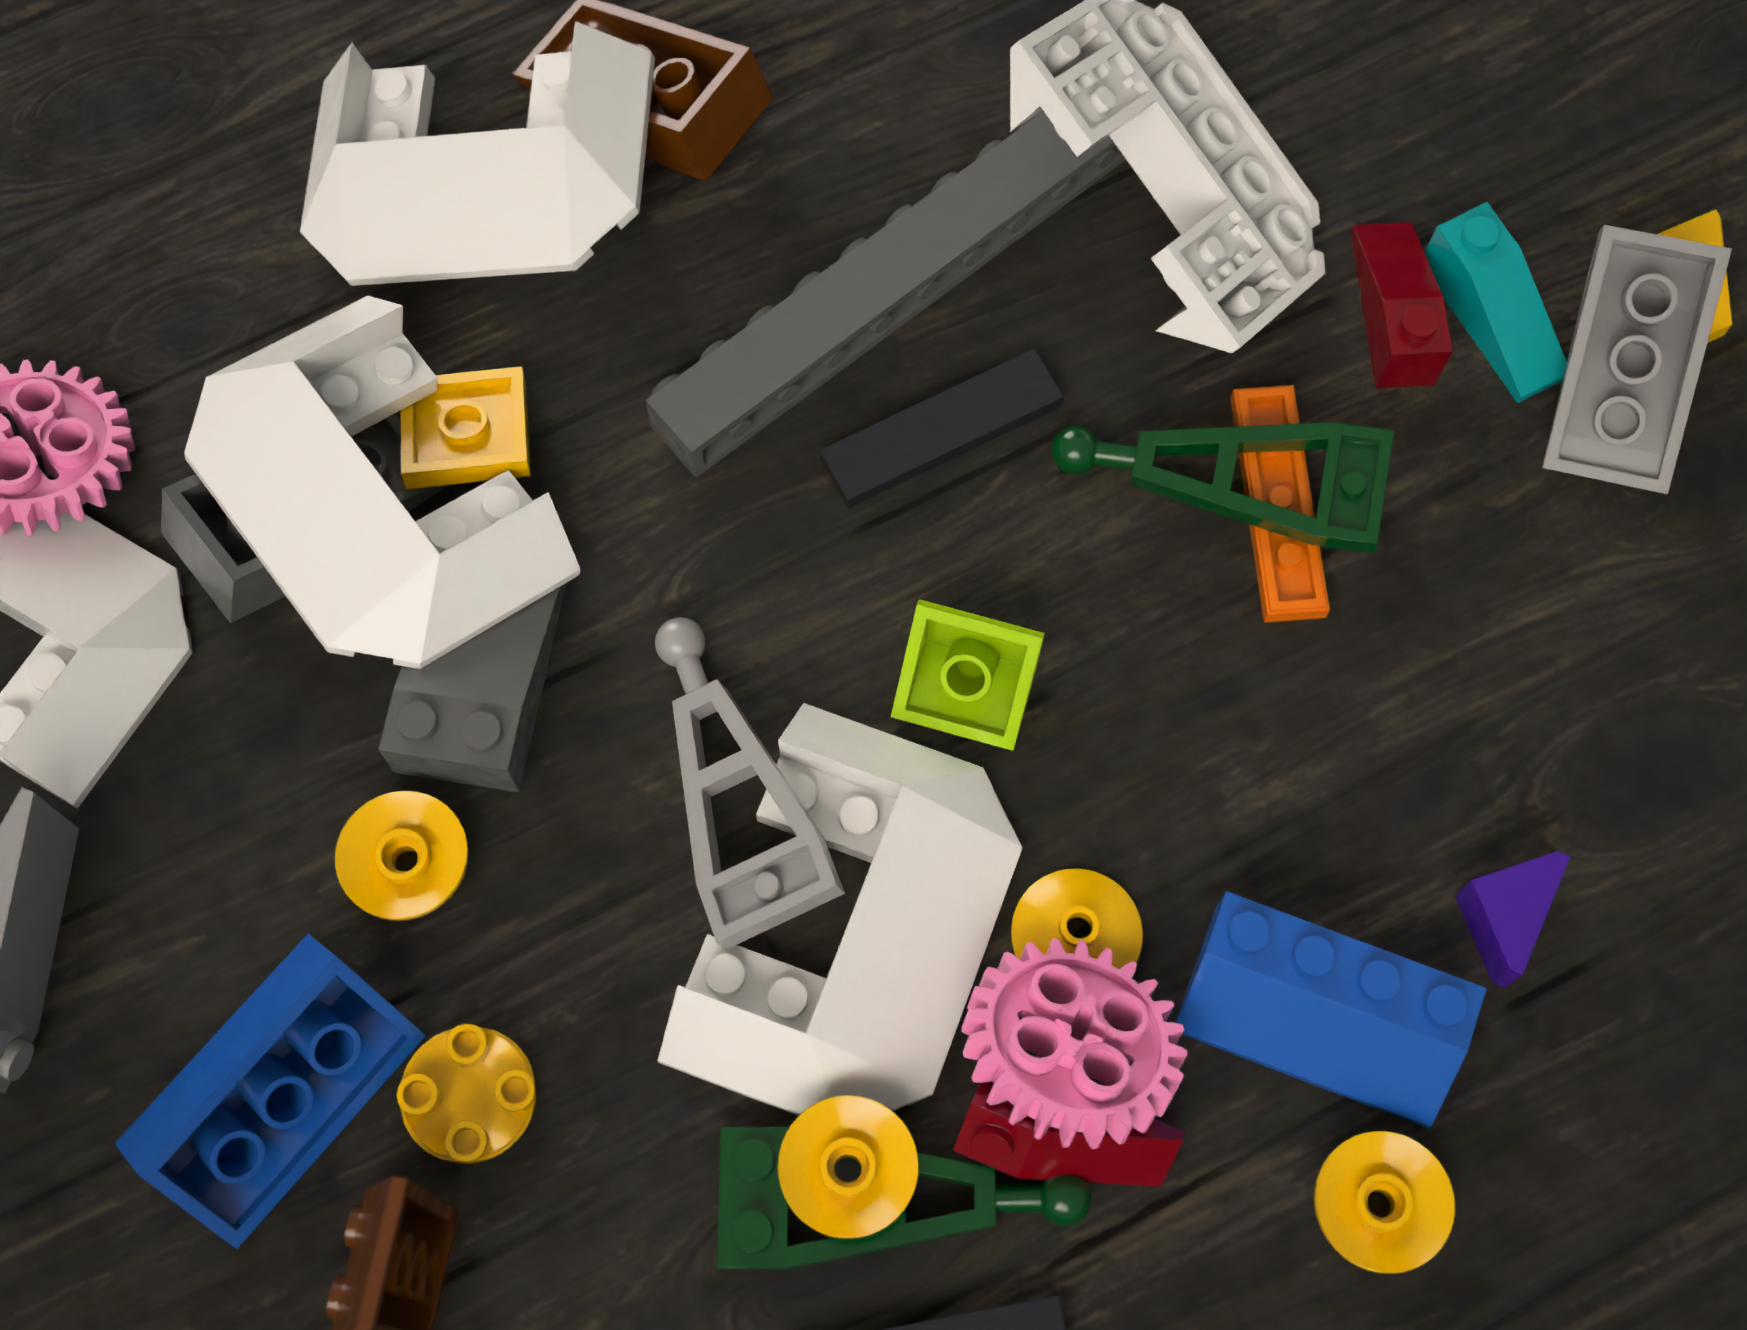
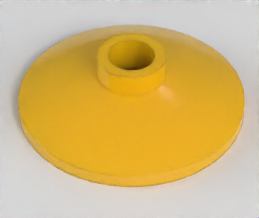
[335,791,469,921]
[1011,869,1143,969]
[778,1095,918,1239]
[1314,1131,1455,1274]

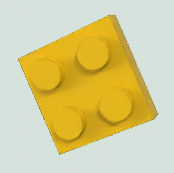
[401,366,531,489]

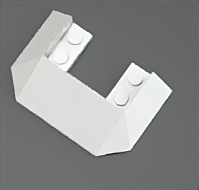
[1010,0,1326,353]
[300,21,655,286]
[184,296,581,669]
[0,513,193,808]
[658,703,1022,1116]

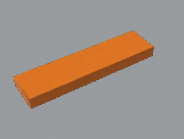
[1230,385,1330,623]

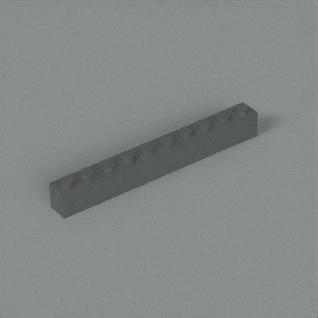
[646,111,1126,478]

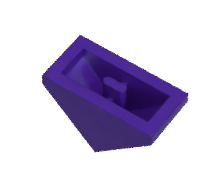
[1455,851,1570,988]

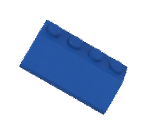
[1175,891,1487,1128]
[115,933,426,1249]

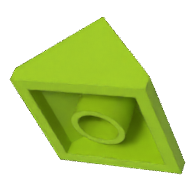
[891,599,1045,751]

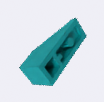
[1425,202,1567,403]

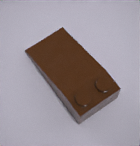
[513,0,773,181]
[327,1176,460,1330]

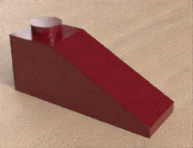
[1351,222,1453,389]
[953,1081,1185,1187]

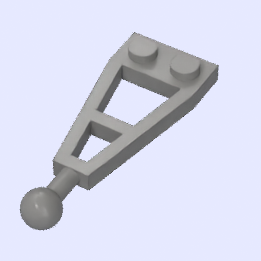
[655,617,845,949]

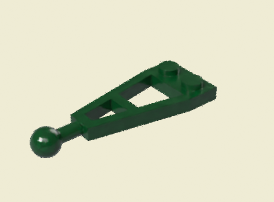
[1051,422,1394,554]
[717,1127,1092,1271]

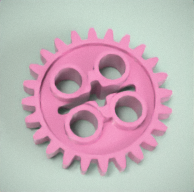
[0,360,135,536]
[961,938,1187,1149]

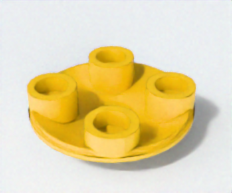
[397,1024,537,1164]

